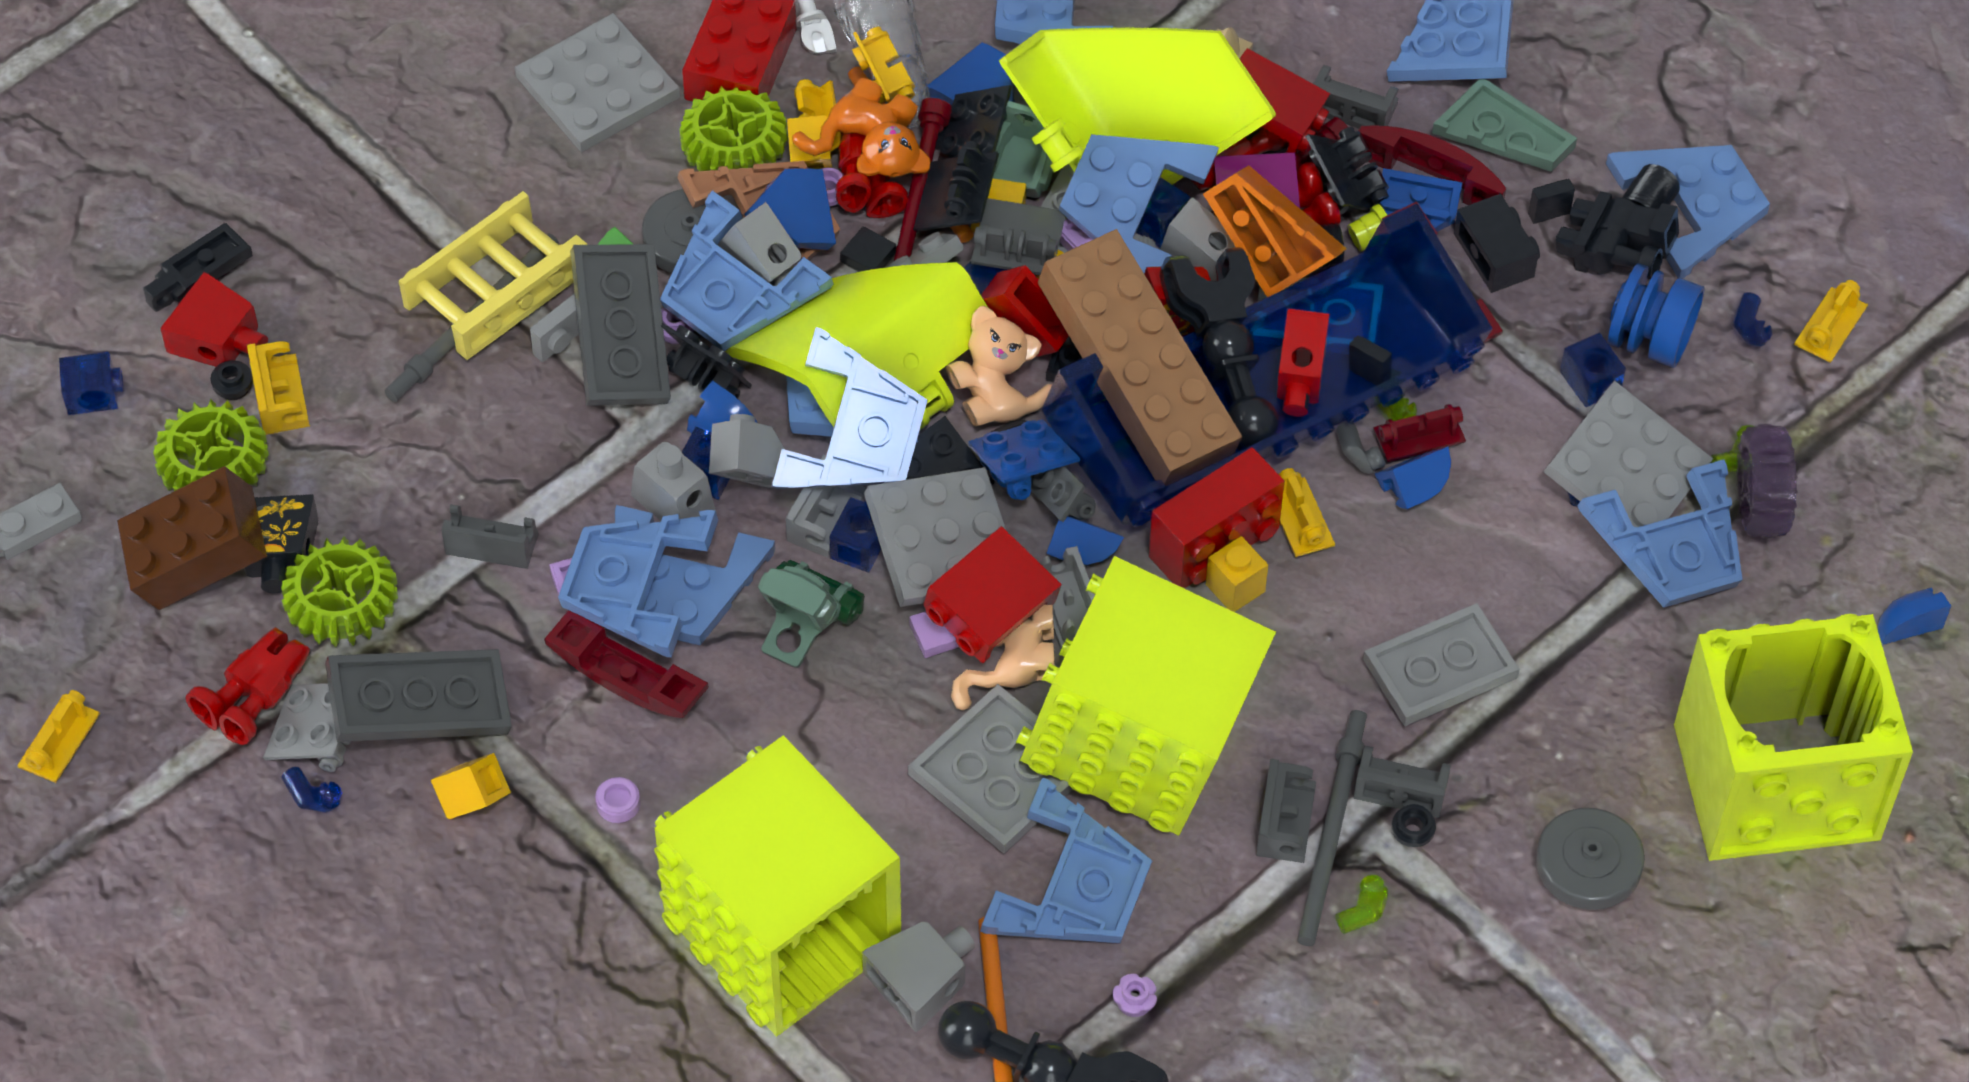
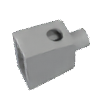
[1160,198,1235,281]
[718,202,802,286]
[631,442,717,521]
[862,922,975,1032]

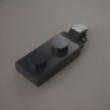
[143,223,253,312]

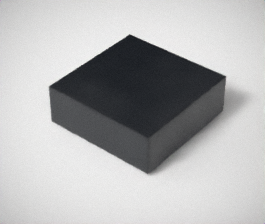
[1528,179,1575,224]
[840,226,897,272]
[1349,335,1392,389]

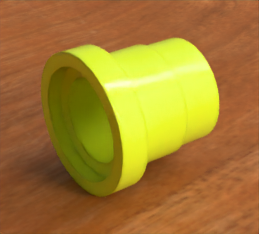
[1347,204,1389,252]

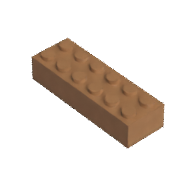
[1038,229,1242,490]

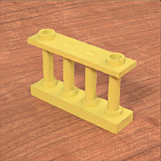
[399,191,587,360]

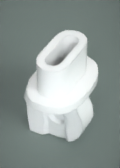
[795,0,836,54]

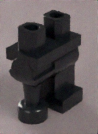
[1555,191,1679,280]

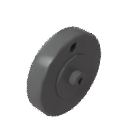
[642,189,726,273]
[1536,808,1645,910]

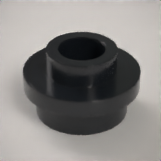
[210,360,253,400]
[1391,804,1436,847]

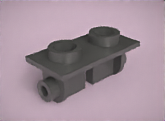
[1031,466,1096,522]

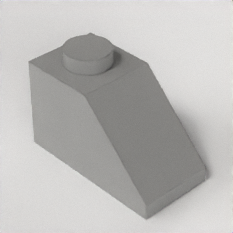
[709,414,785,489]

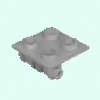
[263,683,351,772]

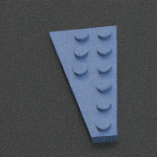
[1387,0,1514,82]

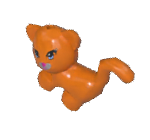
[792,78,930,177]

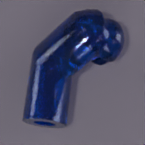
[1733,292,1773,347]
[281,767,342,813]

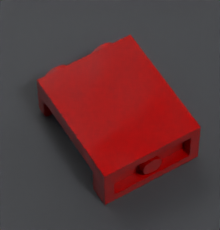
[1239,48,1331,154]
[923,526,1062,663]

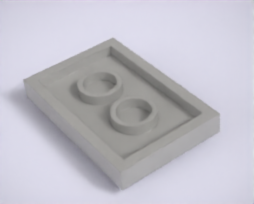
[1363,603,1520,726]

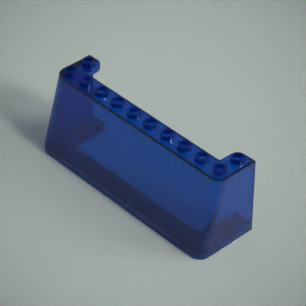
[1041,204,1493,527]

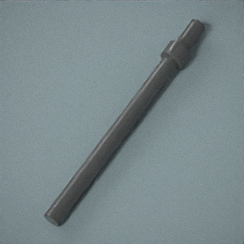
[385,233,559,402]
[1297,710,1367,946]

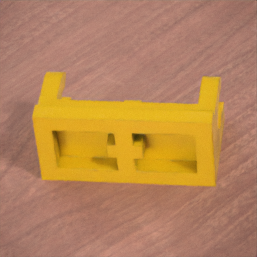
[247,341,310,435]

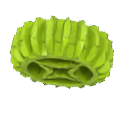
[679,86,788,171]
[153,399,269,491]
[281,536,398,647]

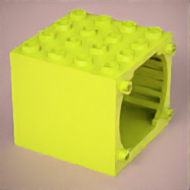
[1016,556,1276,836]
[1674,614,1913,861]
[654,735,901,1037]

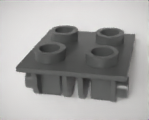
[971,198,1066,275]

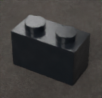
[1454,194,1540,293]

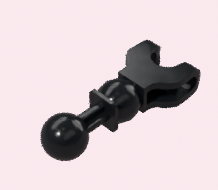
[1160,247,1279,449]
[938,1001,1169,1082]

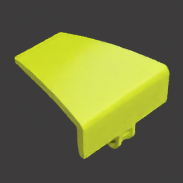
[999,27,1276,200]
[716,262,987,430]

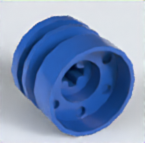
[1607,263,1705,368]

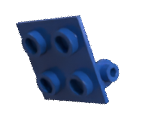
[968,419,1080,500]

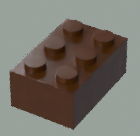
[117,466,267,610]

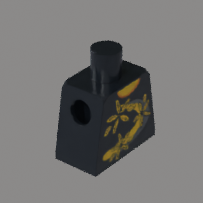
[245,494,318,593]

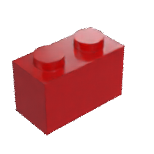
[981,265,1069,357]

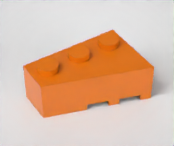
[1203,165,1347,299]

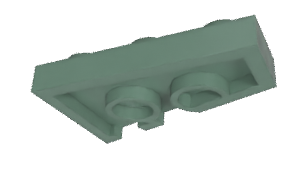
[1432,79,1577,172]

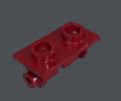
[1373,404,1466,462]

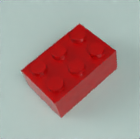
[682,0,797,102]
[1149,447,1285,589]

